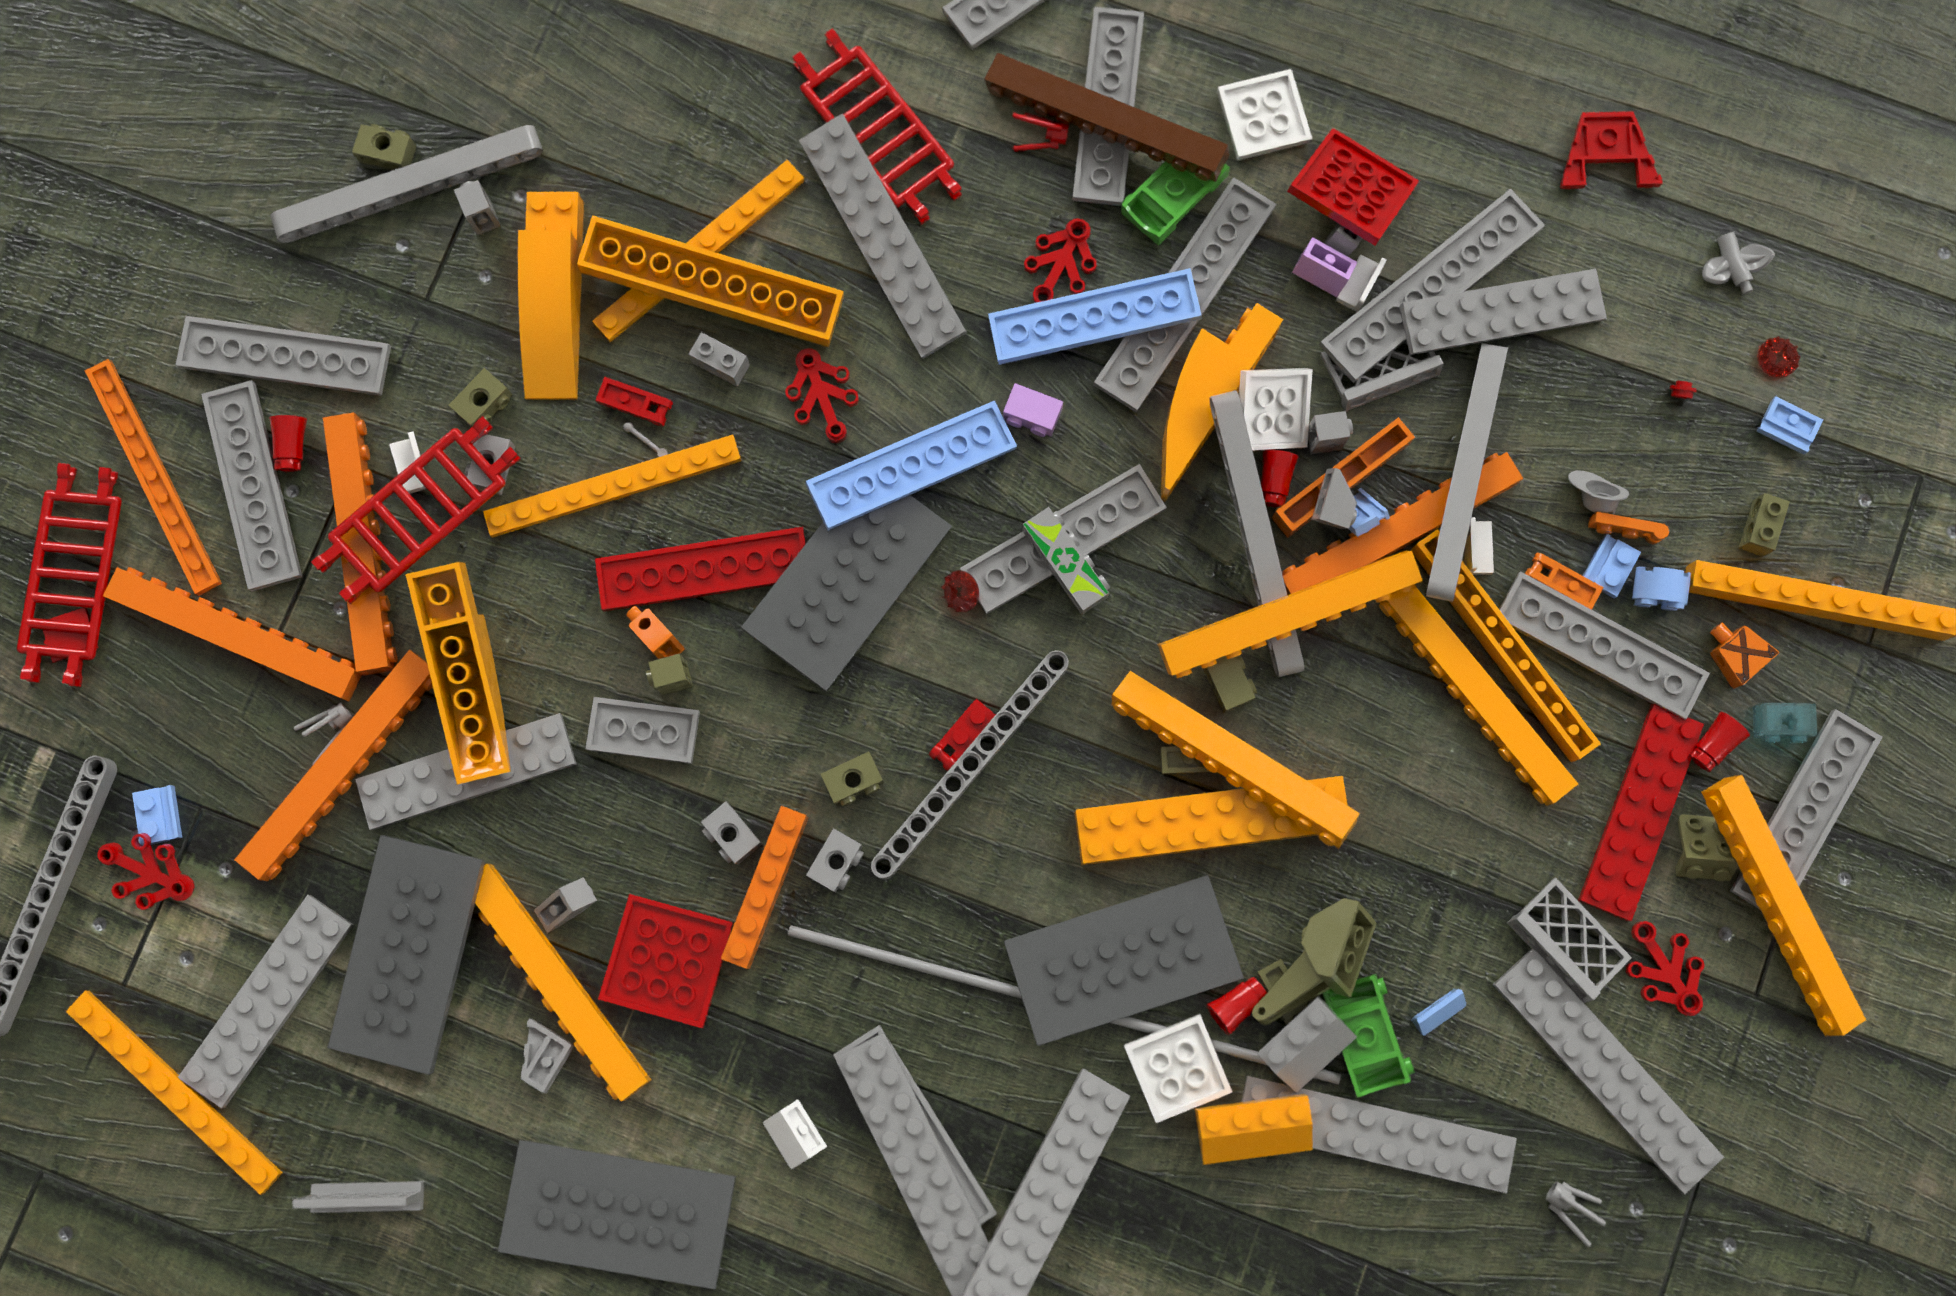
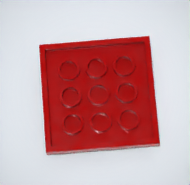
[1287,128,1419,246]
[598,894,734,1028]

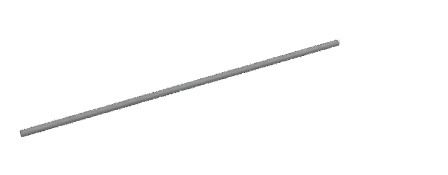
[788,925,1341,1084]

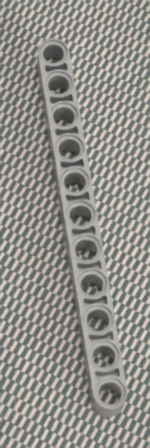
[270,125,543,243]
[1426,343,1508,602]
[1209,390,1304,678]
[871,650,1069,880]
[0,755,117,1036]

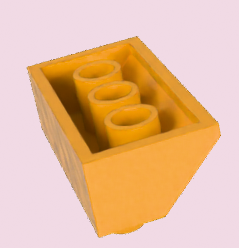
[1195,1094,1313,1165]

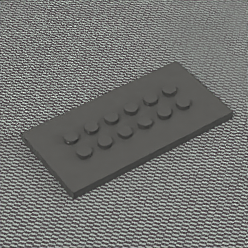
[741,495,952,692]
[328,835,486,1075]
[1004,875,1244,1046]
[498,1140,736,1289]

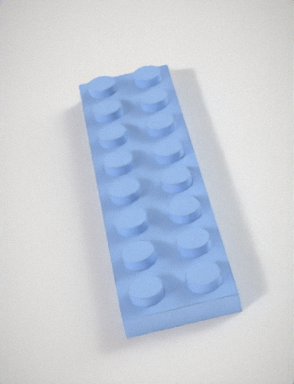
[988,268,1202,365]
[805,401,1017,530]

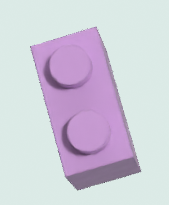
[1292,237,1357,297]
[1003,384,1063,437]

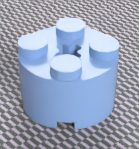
[1632,567,1691,611]

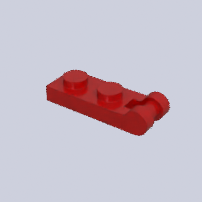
[595,377,673,427]
[928,699,996,771]

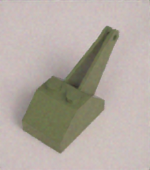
[1252,898,1377,1025]

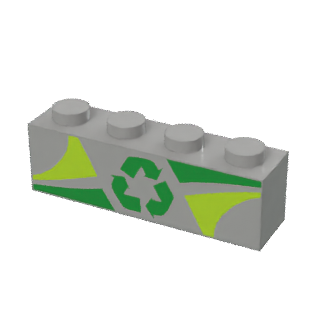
[1022,507,1110,615]

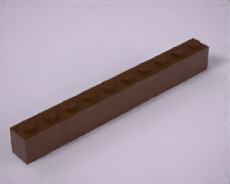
[984,53,1229,182]

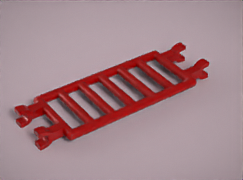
[792,28,962,225]
[311,416,521,604]
[17,463,122,687]

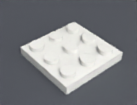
[1217,69,1312,161]
[1239,368,1312,450]
[1124,1014,1232,1123]

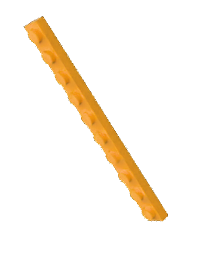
[592,160,805,343]
[483,435,742,538]
[66,991,283,1195]

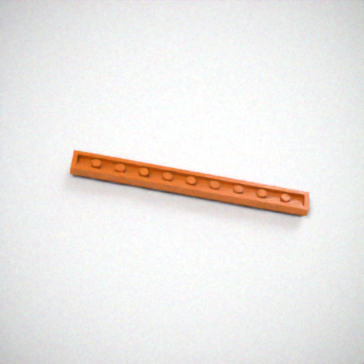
[85,359,222,596]

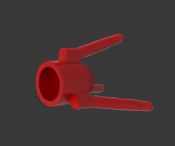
[1012,113,1068,151]

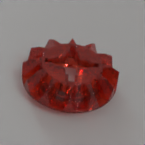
[1757,336,1801,378]
[941,570,979,612]

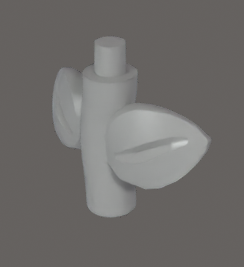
[1702,232,1775,294]

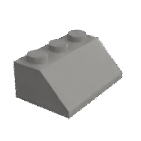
[1257,996,1357,1093]

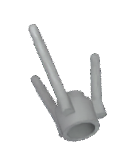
[294,702,353,765]
[1545,1182,1606,1247]

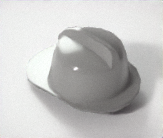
[1568,471,1629,515]

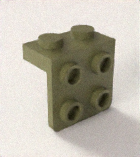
[1675,814,1738,881]

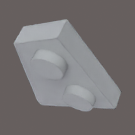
[521,1018,574,1093]

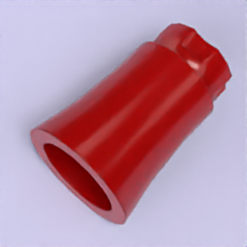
[269,415,307,472]
[1261,450,1299,508]
[1689,712,1750,772]
[1206,977,1267,1036]

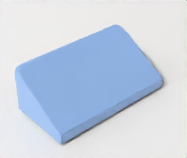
[1412,989,1466,1036]

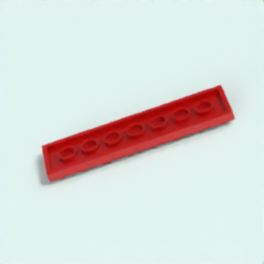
[595,527,806,612]
[1578,704,1704,922]

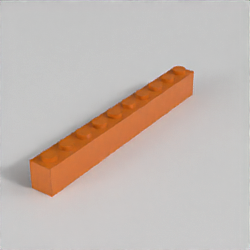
[323,412,397,676]
[1282,452,1523,595]
[103,567,362,702]
[235,649,433,881]

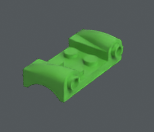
[1121,162,1230,246]
[1323,974,1415,1098]

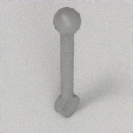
[623,422,668,457]

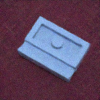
[1757,397,1823,455]
[1349,488,1390,537]
[1583,534,1641,598]
[132,785,182,846]

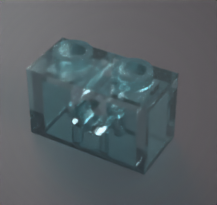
[1753,703,1817,743]

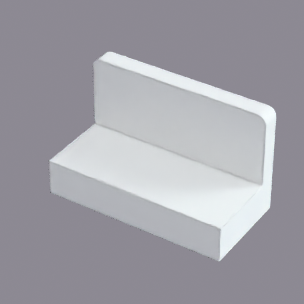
[1336,254,1386,312]
[389,432,427,493]
[1464,517,1494,575]
[763,1100,827,1169]

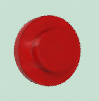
[1669,381,1697,399]

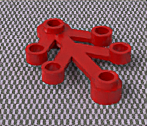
[1024,219,1097,303]
[785,348,859,443]
[98,833,195,910]
[1625,921,1705,1016]

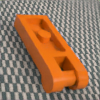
[1588,512,1669,544]
[1525,553,1604,610]

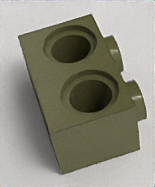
[1739,493,1790,557]

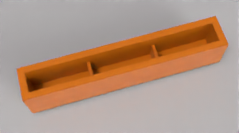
[1272,417,1415,538]
[721,806,809,969]

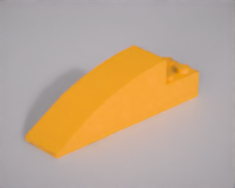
[518,192,584,400]
[1161,303,1283,502]
[406,562,511,784]

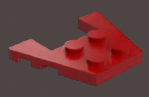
[1560,112,1663,189]

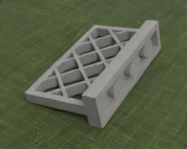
[1320,340,1444,411]
[1507,877,1632,1003]
[293,1181,424,1213]

